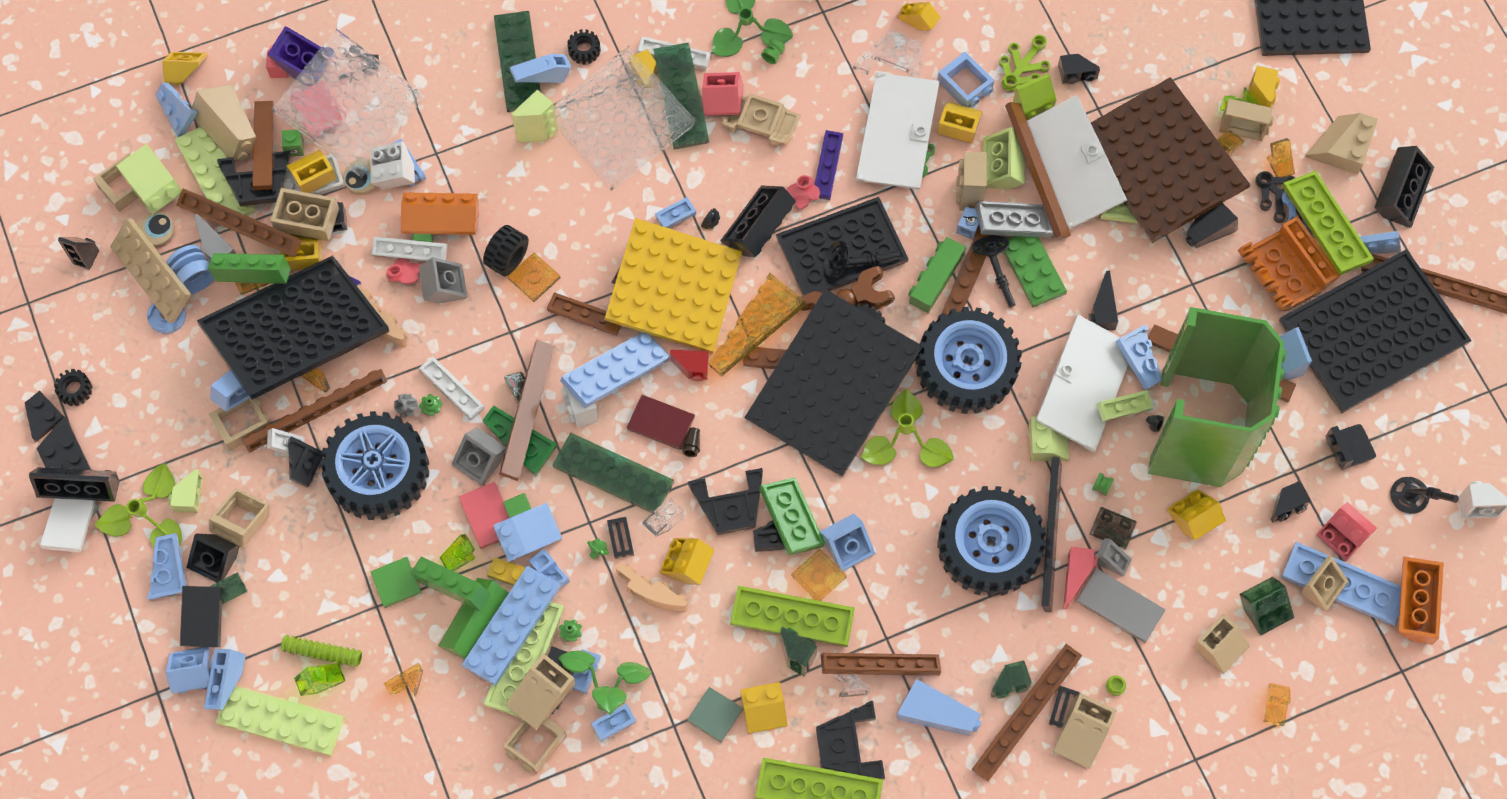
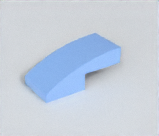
[528,549,570,590]

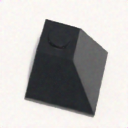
[186,533,240,584]

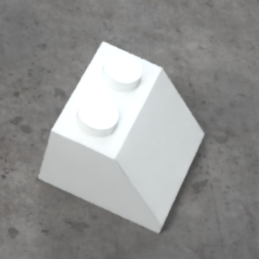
[1459,481,1507,519]

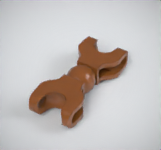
[796,266,895,311]

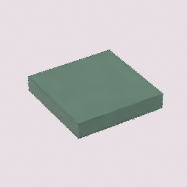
[687,687,743,743]

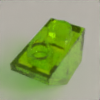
[294,663,345,696]

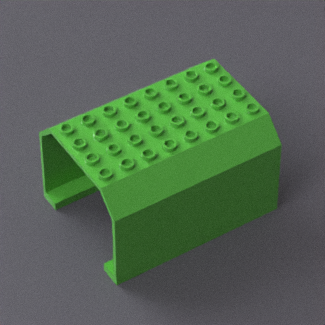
[1148,307,1287,487]

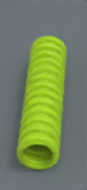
[281,635,362,667]

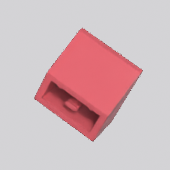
[702,72,744,116]
[1316,502,1377,561]

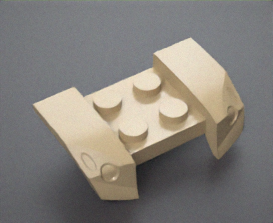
[721,93,801,146]

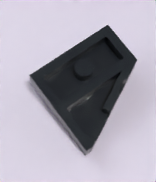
[25,390,64,442]
[288,436,323,488]
[753,520,785,552]

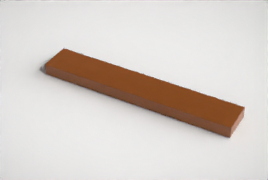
[253,101,274,190]
[821,653,941,676]

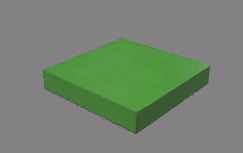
[370,557,422,608]

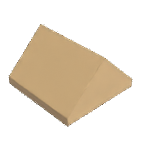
[1300,555,1349,611]

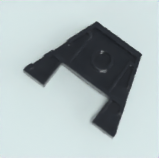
[217,151,291,207]
[688,468,763,535]
[816,701,885,780]

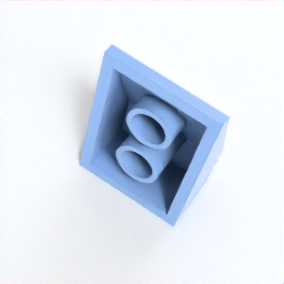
[493,503,562,562]

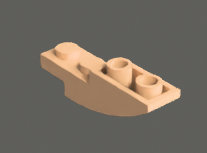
[357,284,407,347]
[616,563,688,612]

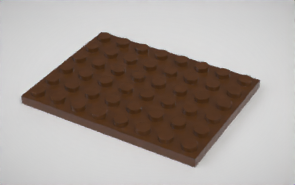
[1091,77,1250,243]

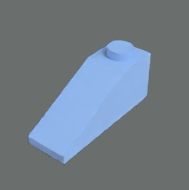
[204,649,246,710]

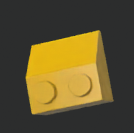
[740,682,788,734]

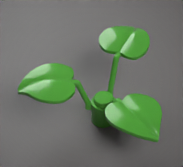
[712,0,793,57]
[558,651,651,715]

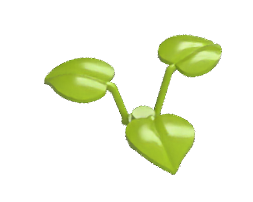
[861,389,953,468]
[95,463,182,547]

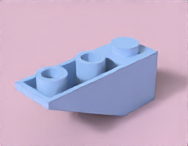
[510,54,571,83]

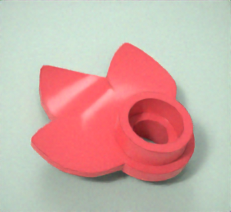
[786,175,820,210]
[386,258,422,284]

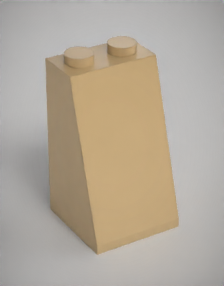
[192,85,256,161]

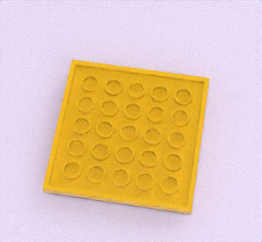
[604,218,742,354]

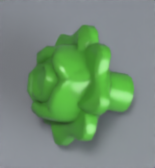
[419,394,443,416]
[587,538,609,559]
[559,619,582,642]

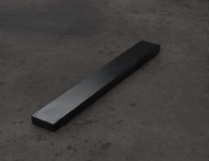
[1042,457,1062,612]

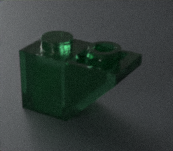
[990,660,1032,699]

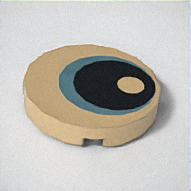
[343,160,377,195]
[138,212,175,248]

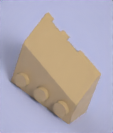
[1305,113,1378,175]

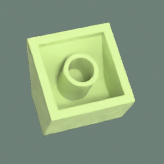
[1028,417,1069,461]

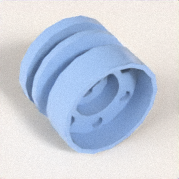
[166,245,214,294]

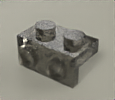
[1089,507,1137,550]

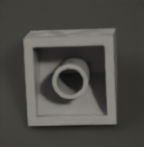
[419,257,467,303]
[451,427,506,485]

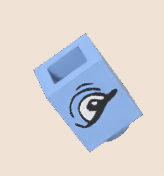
[956,207,979,239]

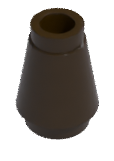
[681,427,700,457]

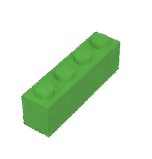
[908,237,966,314]
[208,253,291,284]
[410,556,490,611]

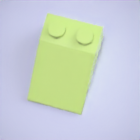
[116,144,182,214]

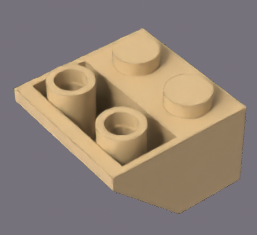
[1193,613,1250,674]

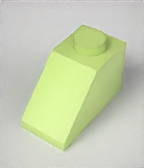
[168,470,203,513]

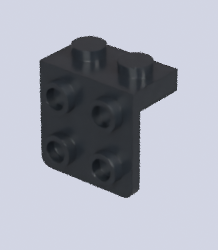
[1325,424,1376,470]

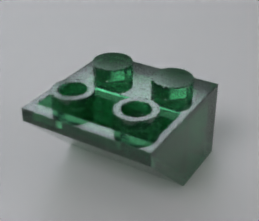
[1239,576,1295,635]
[780,627,817,677]

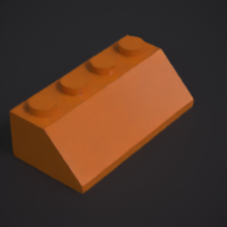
[401,192,479,235]
[1398,556,1444,645]

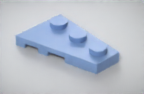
[155,83,198,137]
[1115,324,1162,390]
[147,533,187,600]

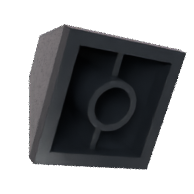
[1185,203,1238,248]

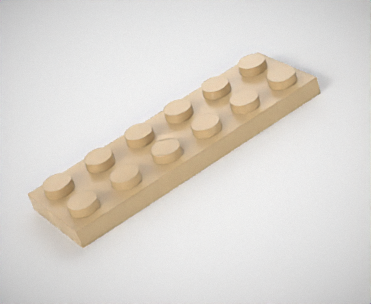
[110,219,191,323]

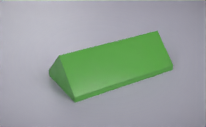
[438,578,509,660]

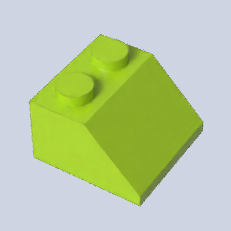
[1013,73,1057,120]

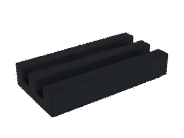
[607,517,634,559]
[1048,686,1080,728]

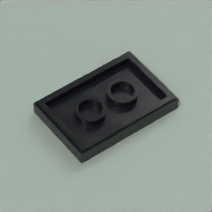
[180,586,223,647]

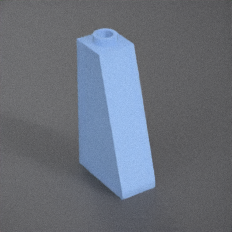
[896,679,982,736]

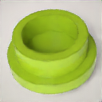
[1106,675,1126,696]

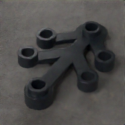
[1255,171,1302,223]

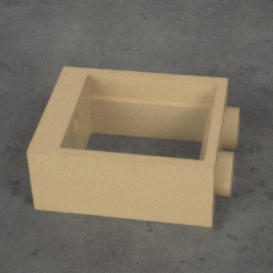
[1219,99,1274,141]
[93,153,138,211]
[209,397,271,451]
[209,488,269,548]
[503,718,567,774]

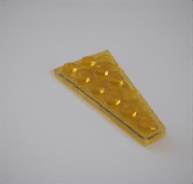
[708,272,807,377]

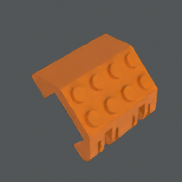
[1237,216,1341,311]

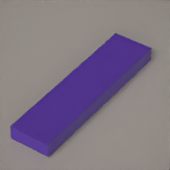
[814,130,844,200]

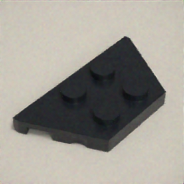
[36,417,91,470]

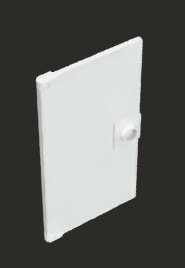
[855,72,939,190]
[1027,95,1127,230]
[1035,315,1128,452]

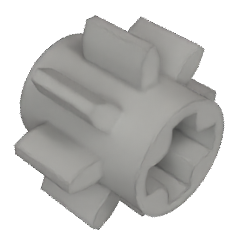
[394,393,418,417]

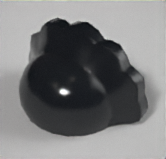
[701,208,720,229]
[1146,415,1164,432]

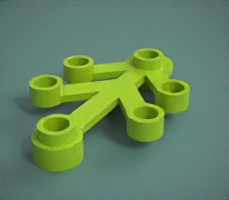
[999,34,1050,91]

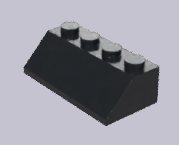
[1374,145,1434,228]
[720,185,796,257]
[29,467,120,502]

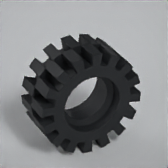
[567,29,601,65]
[54,369,93,406]

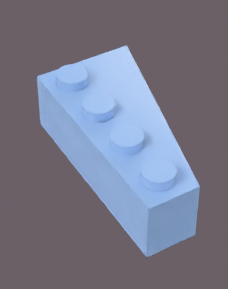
[210,370,250,412]

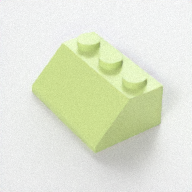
[511,90,558,143]
[983,127,1025,189]

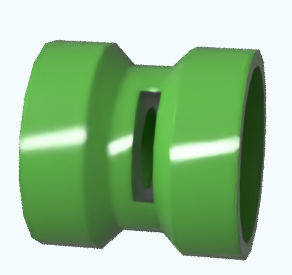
[761,39,785,64]

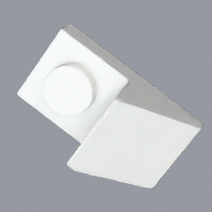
[267,428,305,457]

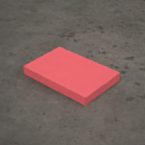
[459,482,509,549]

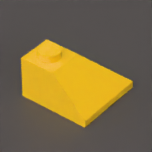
[162,52,207,85]

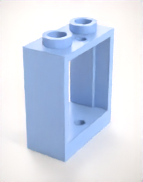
[937,52,994,107]

